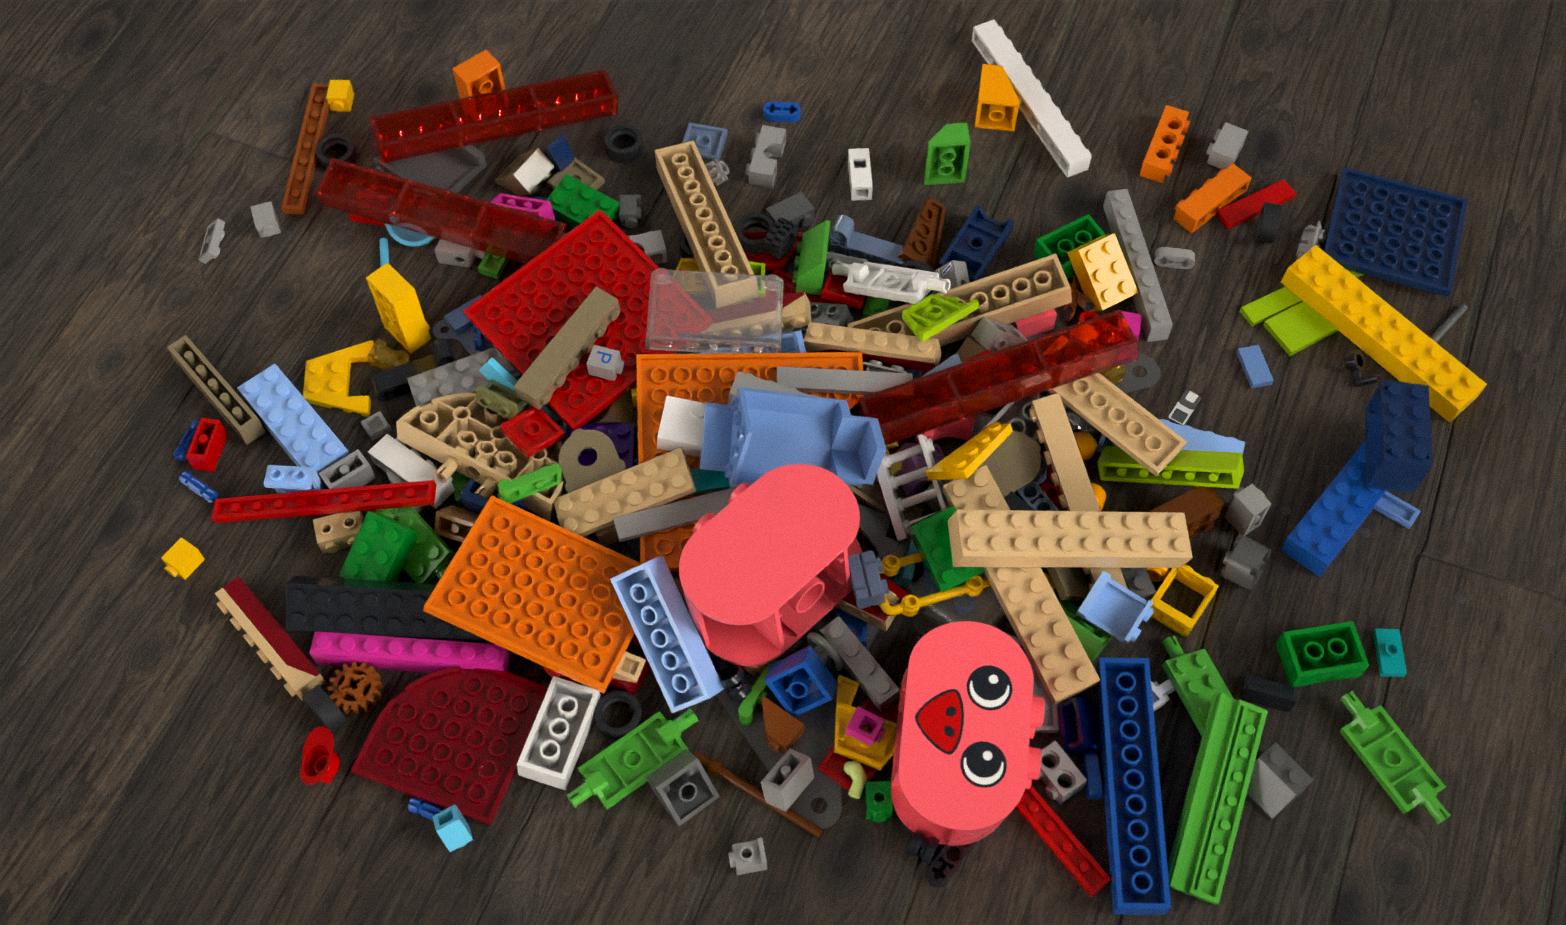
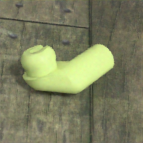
[844,760,867,799]

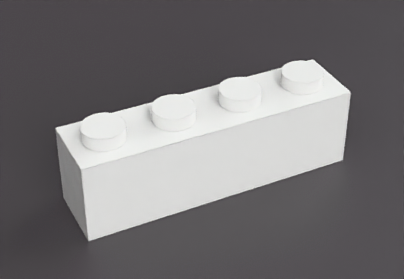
[368,434,455,509]

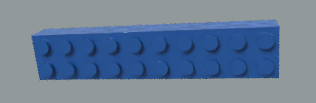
[1095,658,1171,915]

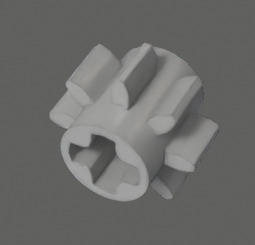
[705,159,729,186]

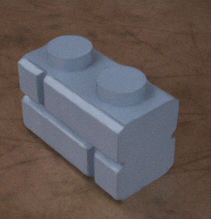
[848,550,889,609]

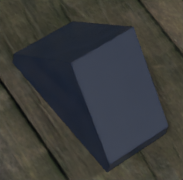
[544,135,575,172]

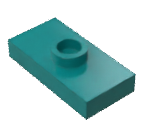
[1373,629,1407,677]

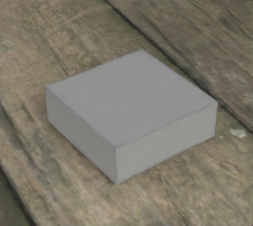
[360,411,392,441]

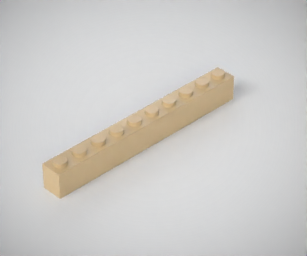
[1029,393,1127,590]

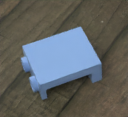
[263,465,325,494]
[1076,571,1154,646]

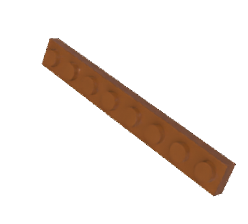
[281,83,330,214]

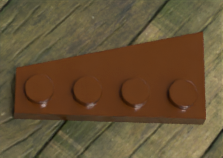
[898,197,946,271]

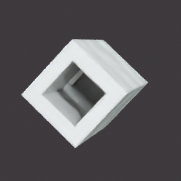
[848,148,873,201]

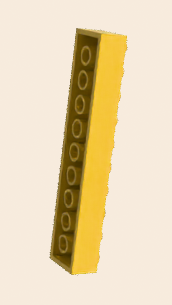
[1281,245,1487,423]

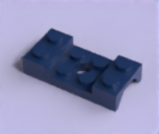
[938,205,1014,282]

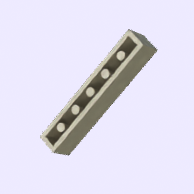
[514,287,620,410]
[167,335,266,445]

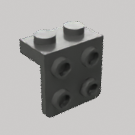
[796,302,854,339]

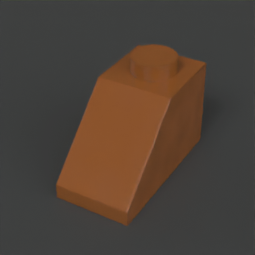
[762,697,804,754]

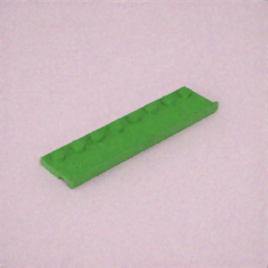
[1167,693,1268,905]

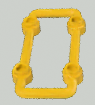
[879,553,991,617]

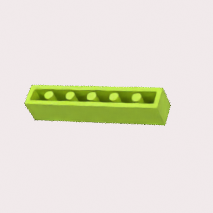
[1097,446,1244,489]

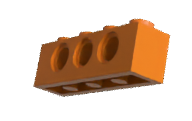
[1139,105,1190,183]

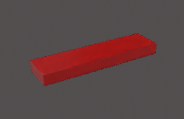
[1216,180,1297,229]

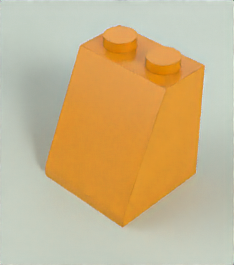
[975,64,1019,131]

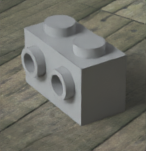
[1206,123,1249,169]
[318,449,376,489]
[1224,484,1271,536]
[761,749,814,812]

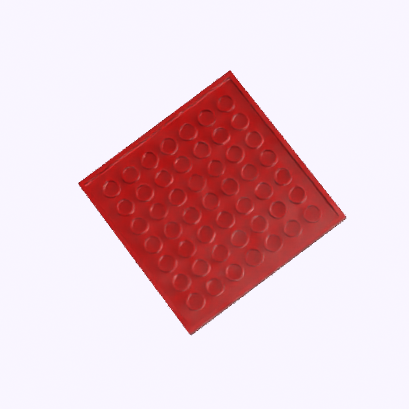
[463,210,713,431]

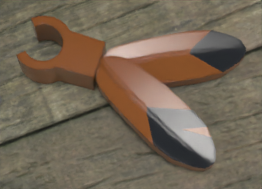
[1063,276,1095,322]

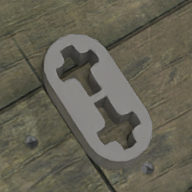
[1154,247,1195,269]

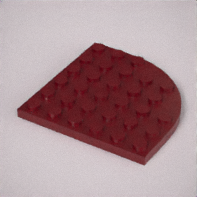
[351,666,548,827]

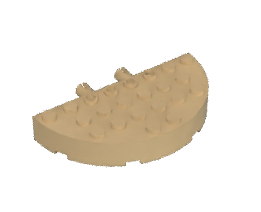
[396,393,565,521]

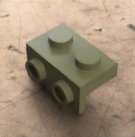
[476,379,529,419]

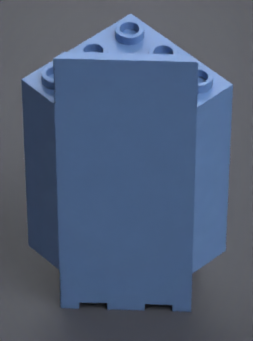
[700,387,886,488]

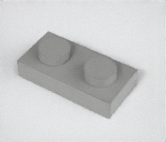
[198,219,225,264]

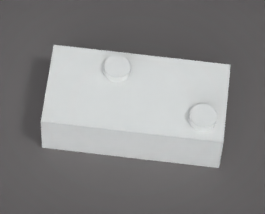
[657,396,705,457]
[517,676,600,790]

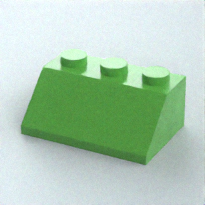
[924,123,970,185]
[792,220,830,296]
[1055,591,1112,663]

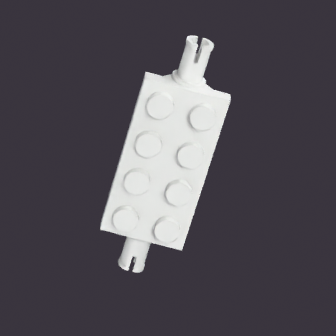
[832,262,951,304]

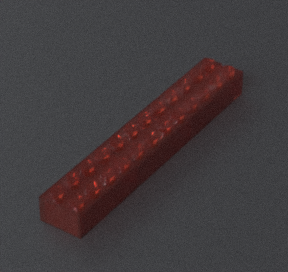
[369,69,618,164]
[316,158,569,264]
[859,309,1139,445]

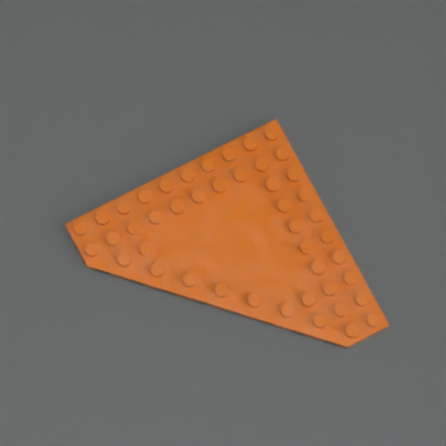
[636,352,864,571]

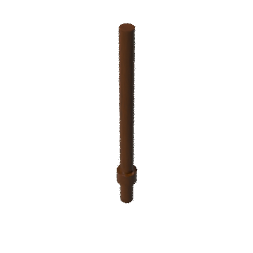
[694,750,823,838]

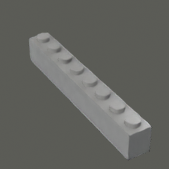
[1103,189,1173,342]

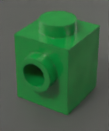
[865,781,893,822]

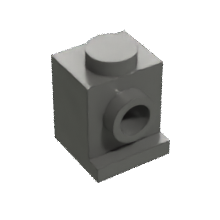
[620,195,642,228]

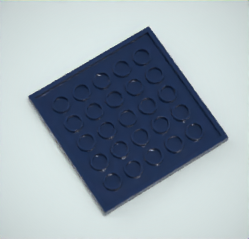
[1323,167,1468,297]

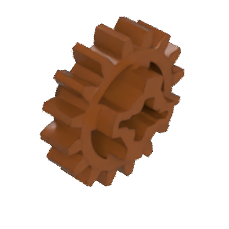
[328,661,383,715]

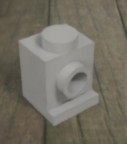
[728,838,767,875]

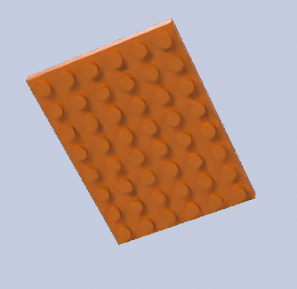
[423,495,641,694]

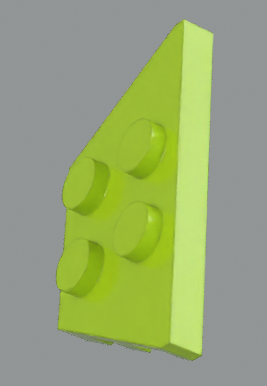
[902,294,979,342]

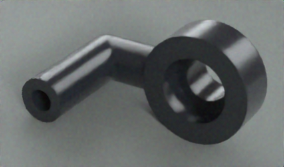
[1344,350,1381,387]

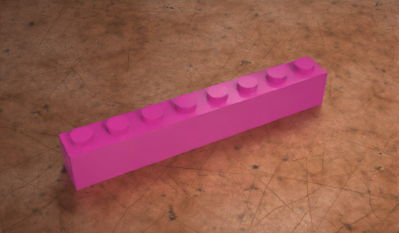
[310,631,510,673]

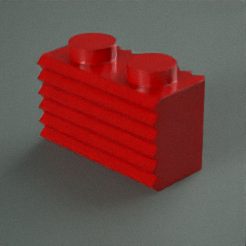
[185,418,228,472]

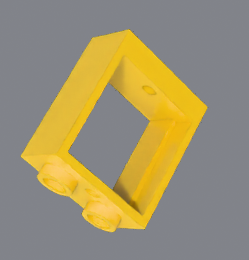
[1150,564,1219,638]

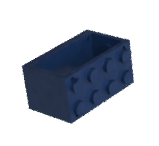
[1364,380,1432,493]

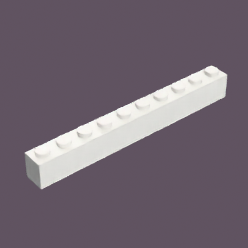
[972,20,1091,177]

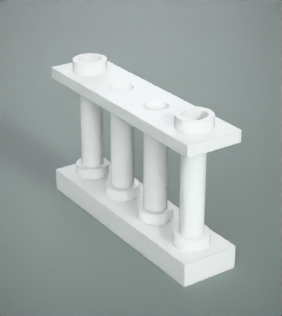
[877,434,949,542]

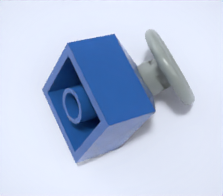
[765,632,843,717]

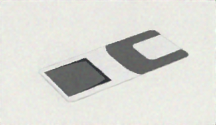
[1168,390,1201,425]

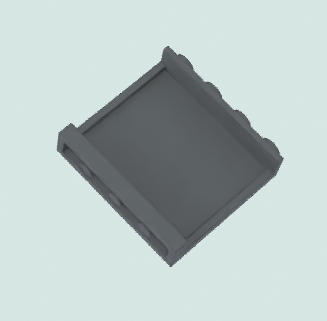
[374,114,487,204]

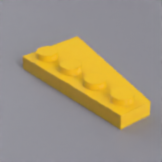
[925,422,1013,480]

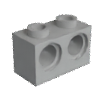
[971,316,1026,358]
[1038,740,1087,805]

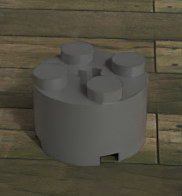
[1220,534,1271,590]

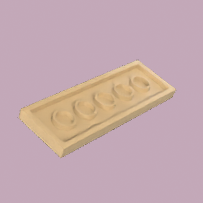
[1048,357,1187,476]
[554,447,696,537]

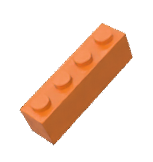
[1173,163,1252,234]

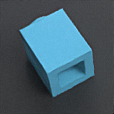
[432,804,473,852]

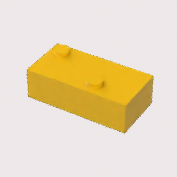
[366,263,431,354]

